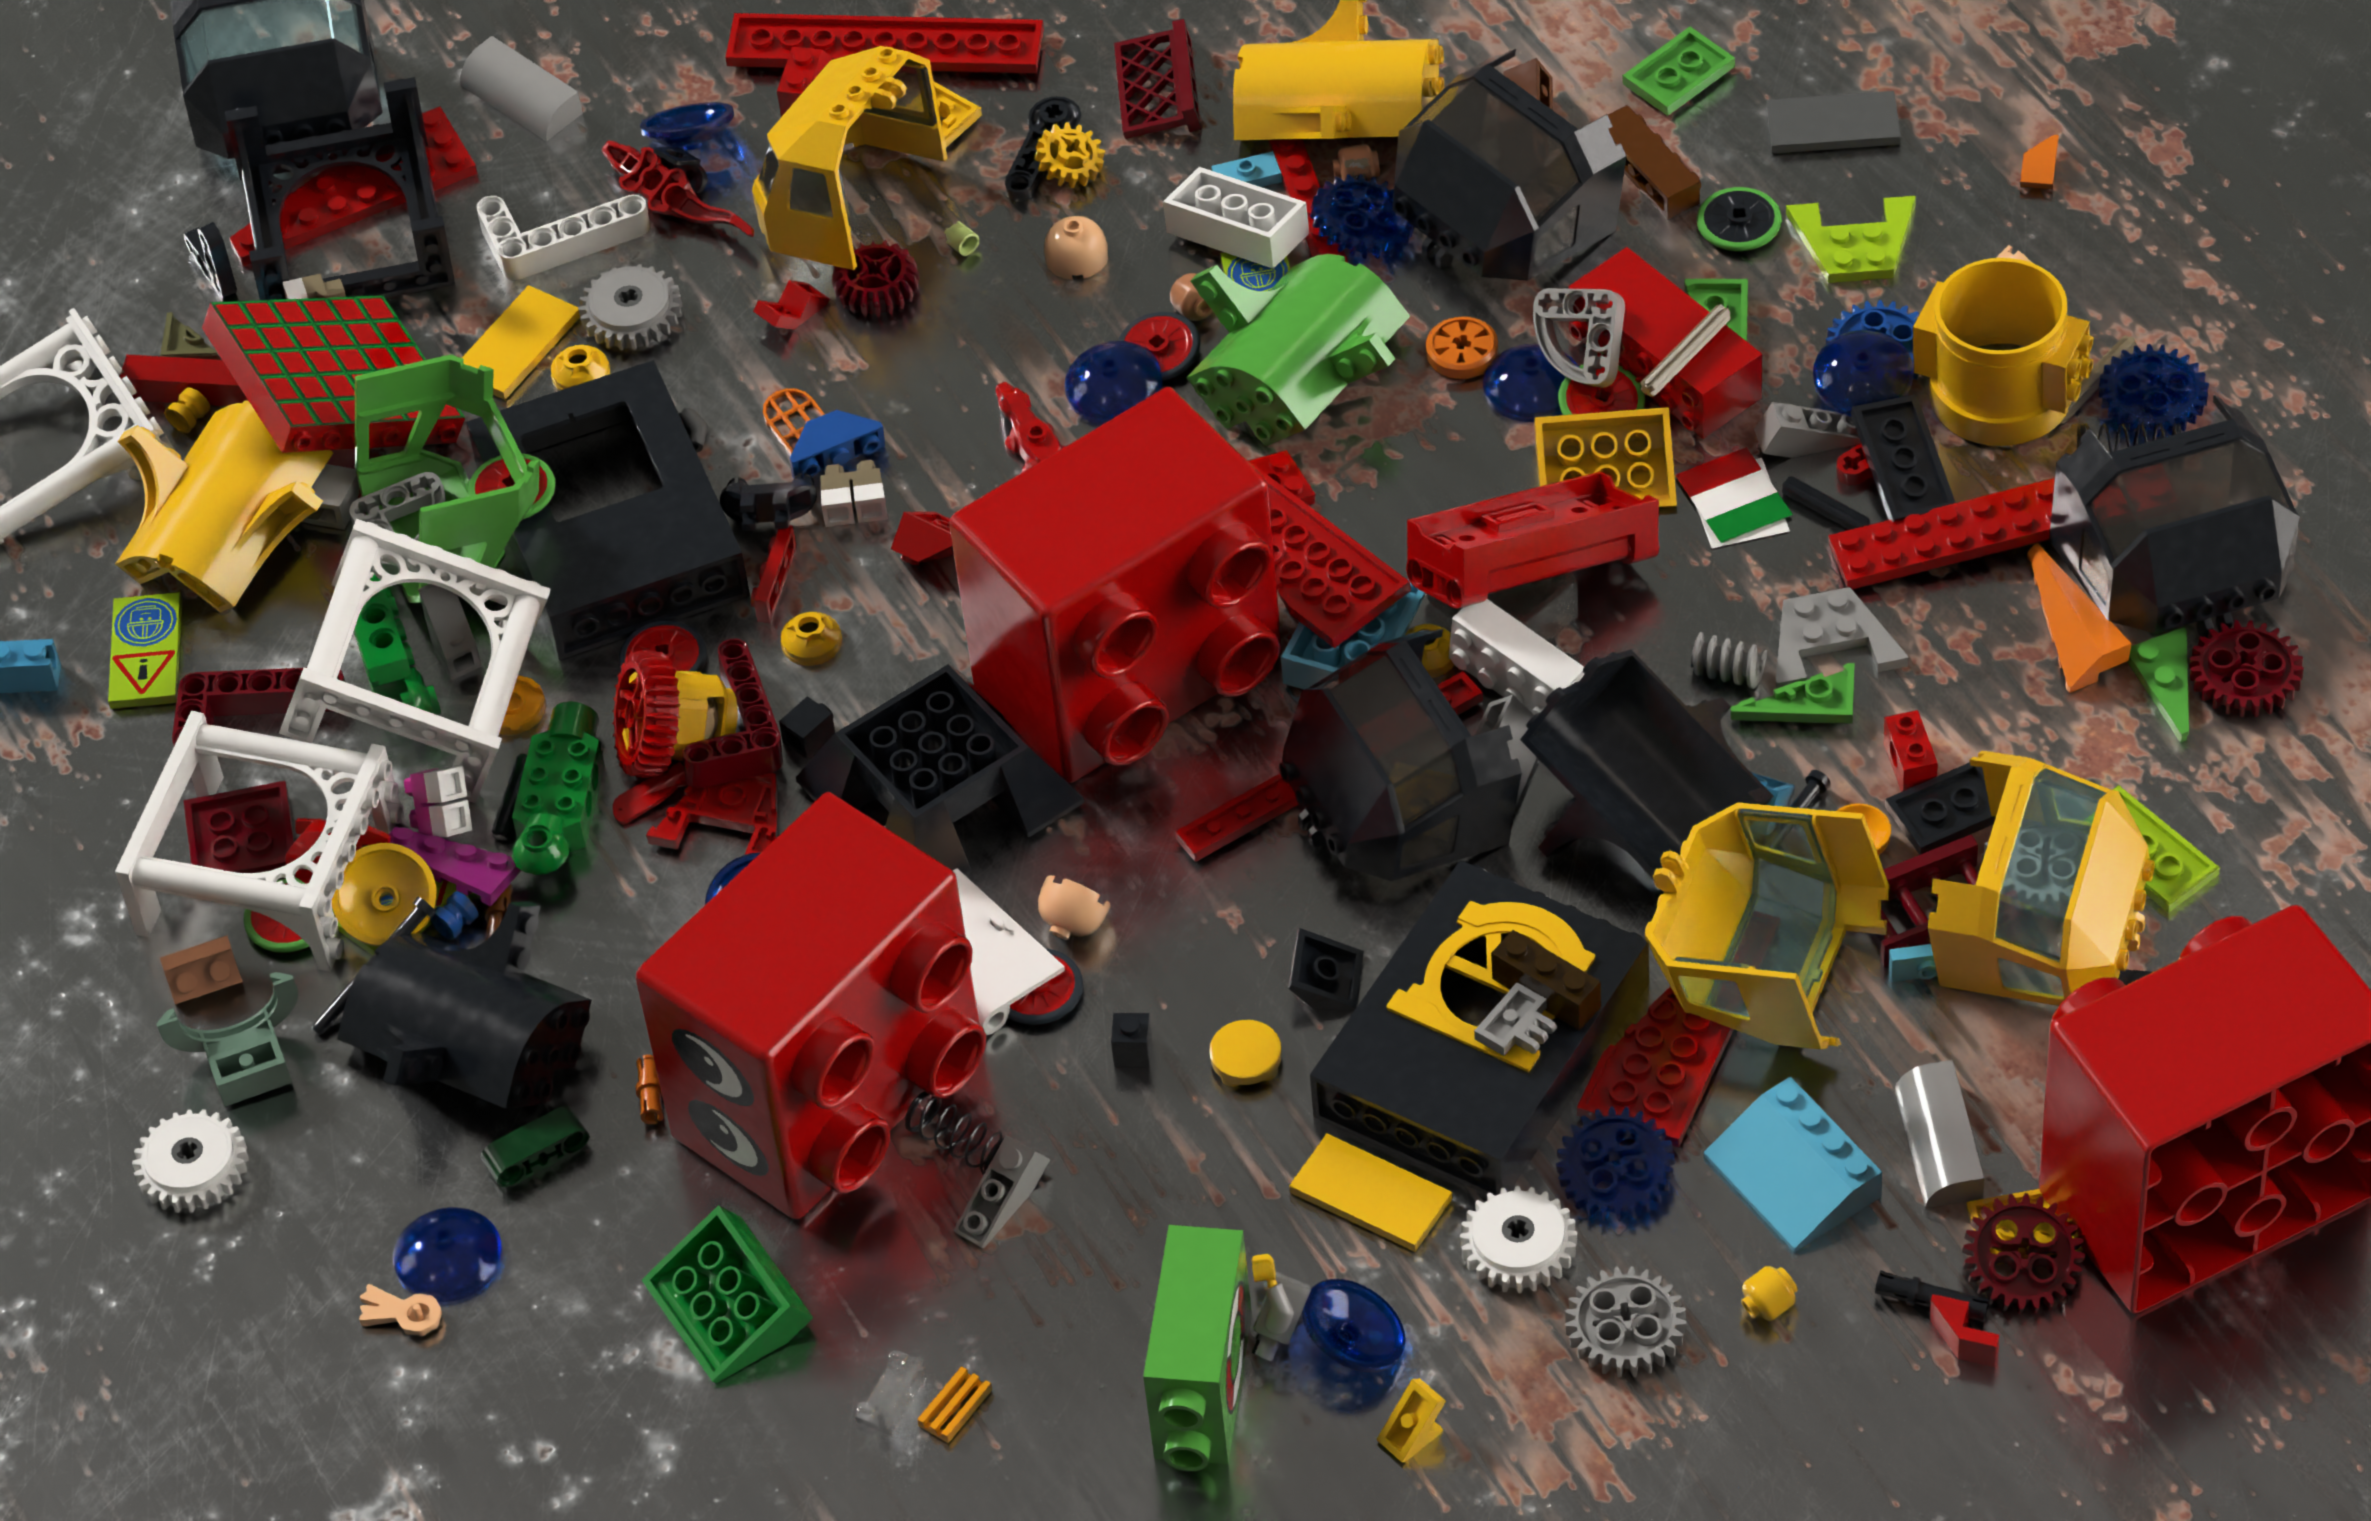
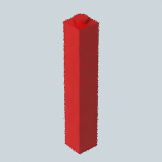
[119,354,248,406]

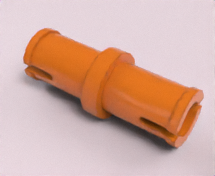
[635,1055,664,1124]

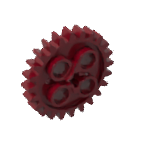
[2189,620,2304,717]
[1962,1193,2085,1314]

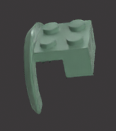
[157,972,298,1107]

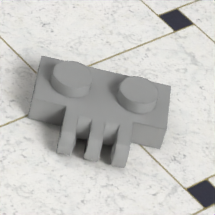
[1474,983,1557,1056]

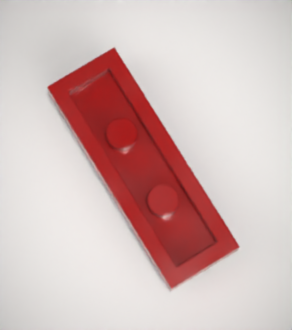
[750,525,797,623]

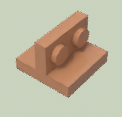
[159,935,242,1004]

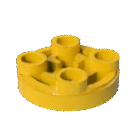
[1209,1020,1282,1087]

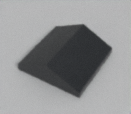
[1288,928,1364,1012]

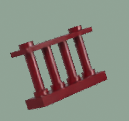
[1880,834,2012,967]

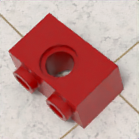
[1883,710,1938,792]

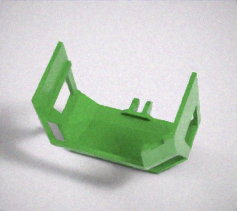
[355,354,540,603]

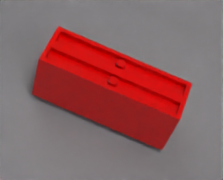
[1568,247,1762,439]

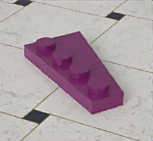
[389,827,521,906]

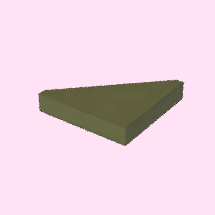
[160,312,222,360]

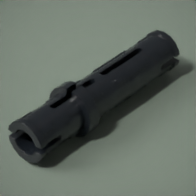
[1875,1270,1990,1323]

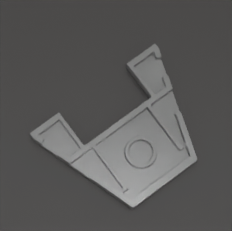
[1776,587,1908,689]

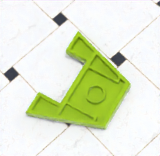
[1786,196,1916,283]

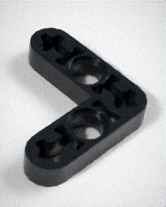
[183,222,237,299]

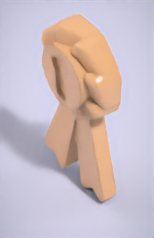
[359,1284,442,1336]

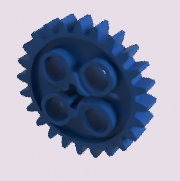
[1826,300,1919,390]

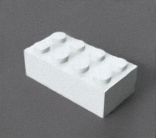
[1163,167,1309,269]
[1449,599,1584,715]

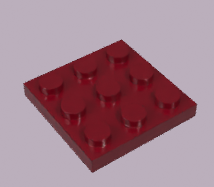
[183,781,295,873]

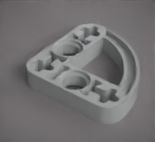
[1533,288,1625,388]
[349,472,447,575]

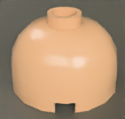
[1044,216,1108,280]
[1038,875,1111,940]

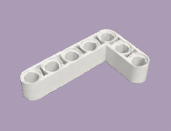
[476,195,651,280]

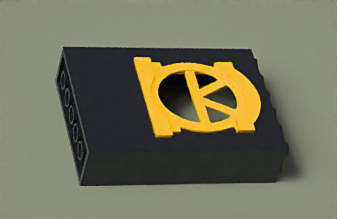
[1310,860,1649,1196]

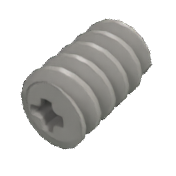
[1691,632,1767,689]

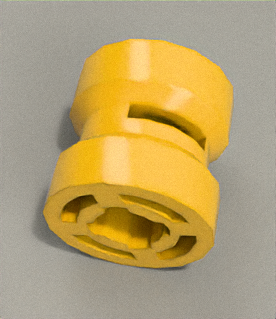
[164,387,210,433]

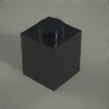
[779,696,835,759]
[1111,1013,1152,1068]

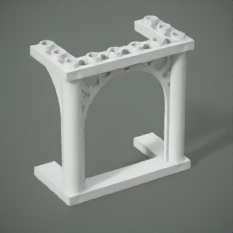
[279,519,551,803]
[115,711,404,972]

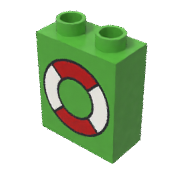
[1143,1225,1252,1471]

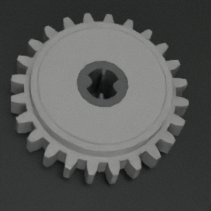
[578,264,683,350]

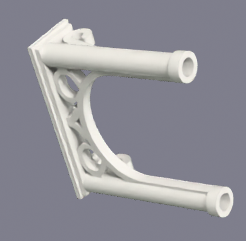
[0,308,175,545]

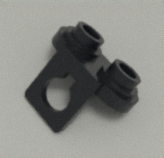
[653,147,708,195]

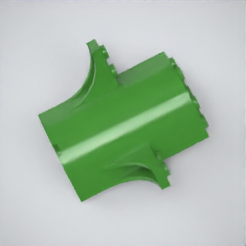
[1187,254,1410,446]

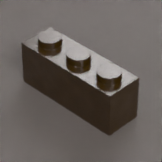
[1491,930,1601,1031]

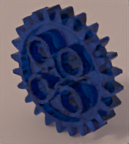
[1310,174,1414,259]
[2098,344,2209,437]
[1556,1106,1676,1222]

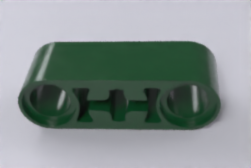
[481,1106,590,1188]

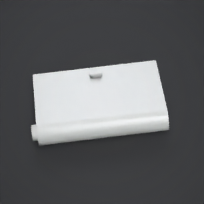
[953,868,1065,1035]

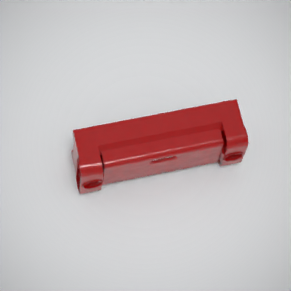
[1406,471,1660,609]

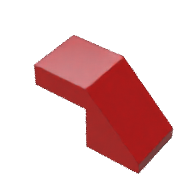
[753,280,830,330]
[1930,1294,2000,1367]

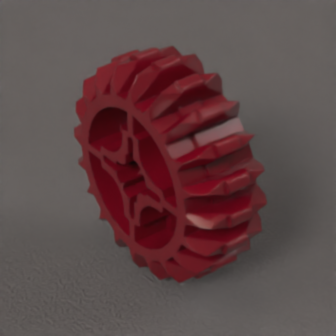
[832,240,920,318]

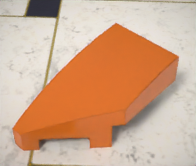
[2020,135,2059,189]

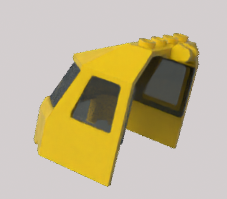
[752,46,947,270]

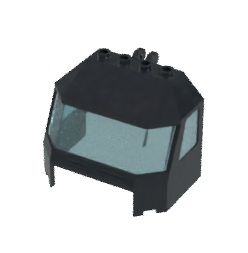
[171,0,383,159]

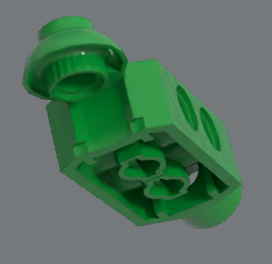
[353,574,441,715]
[512,701,605,875]

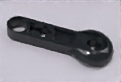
[1005,96,1081,202]

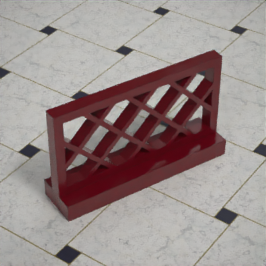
[1114,19,1202,139]

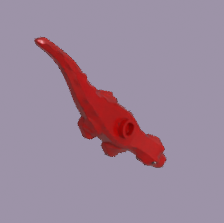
[602,141,754,237]
[995,382,1065,472]

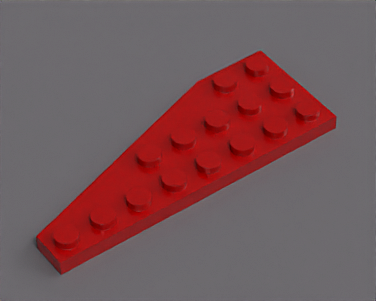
[229,106,478,267]
[1245,458,1411,648]
[1577,910,1781,1148]

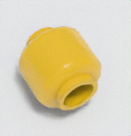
[1741,1266,1798,1322]

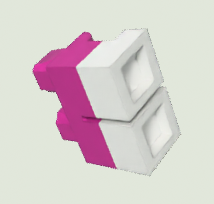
[404,766,473,837]

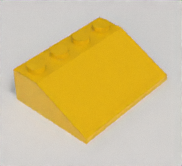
[1534,407,1677,508]

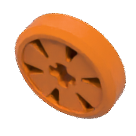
[1426,316,1499,379]

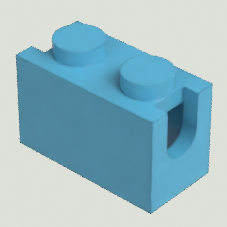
[0,639,61,693]

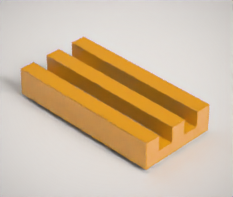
[917,1366,992,1443]

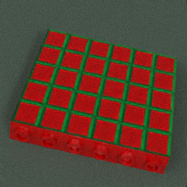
[202,295,465,453]

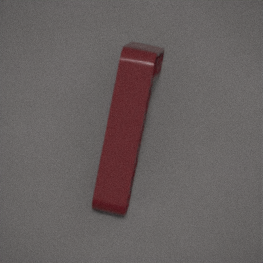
[683,639,783,788]
[172,667,345,746]

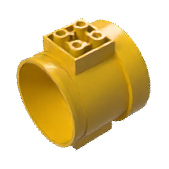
[1913,258,2094,446]

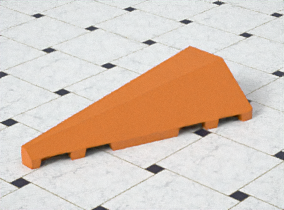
[2027,543,2132,693]

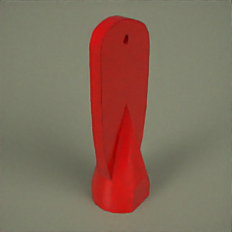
[612,761,688,825]

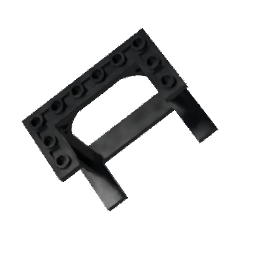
[225,77,456,300]

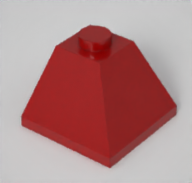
[891,512,954,566]

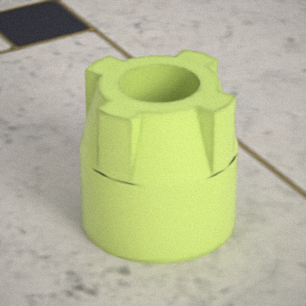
[944,221,980,256]

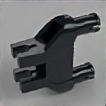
[719,473,817,531]

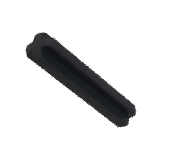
[1782,476,1871,530]
[492,753,527,841]

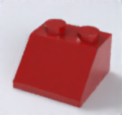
[777,47,834,117]

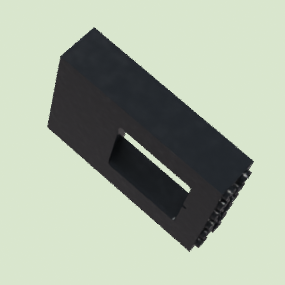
[466,360,750,660]

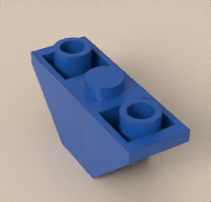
[790,410,885,479]

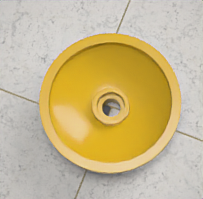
[332,843,437,947]

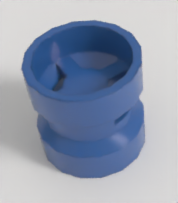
[430,891,479,940]

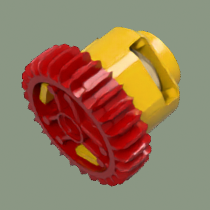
[612,650,738,778]

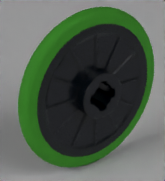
[1697,187,1782,251]

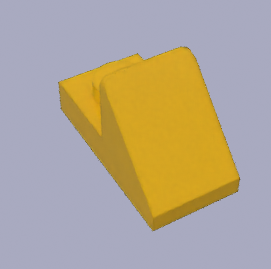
[1376,1378,1446,1462]

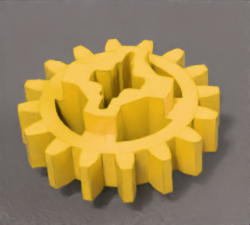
[1035,122,1105,188]

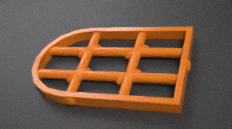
[763,388,825,454]

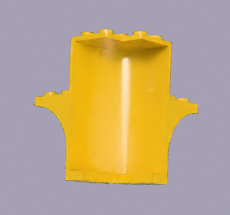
[1233,0,1445,140]
[115,401,333,613]

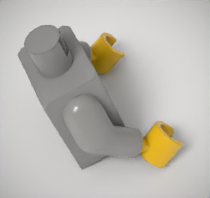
[1252,1254,1311,1361]

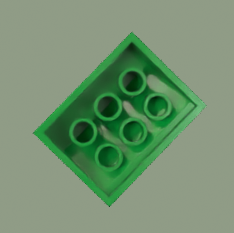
[642,1205,813,1384]

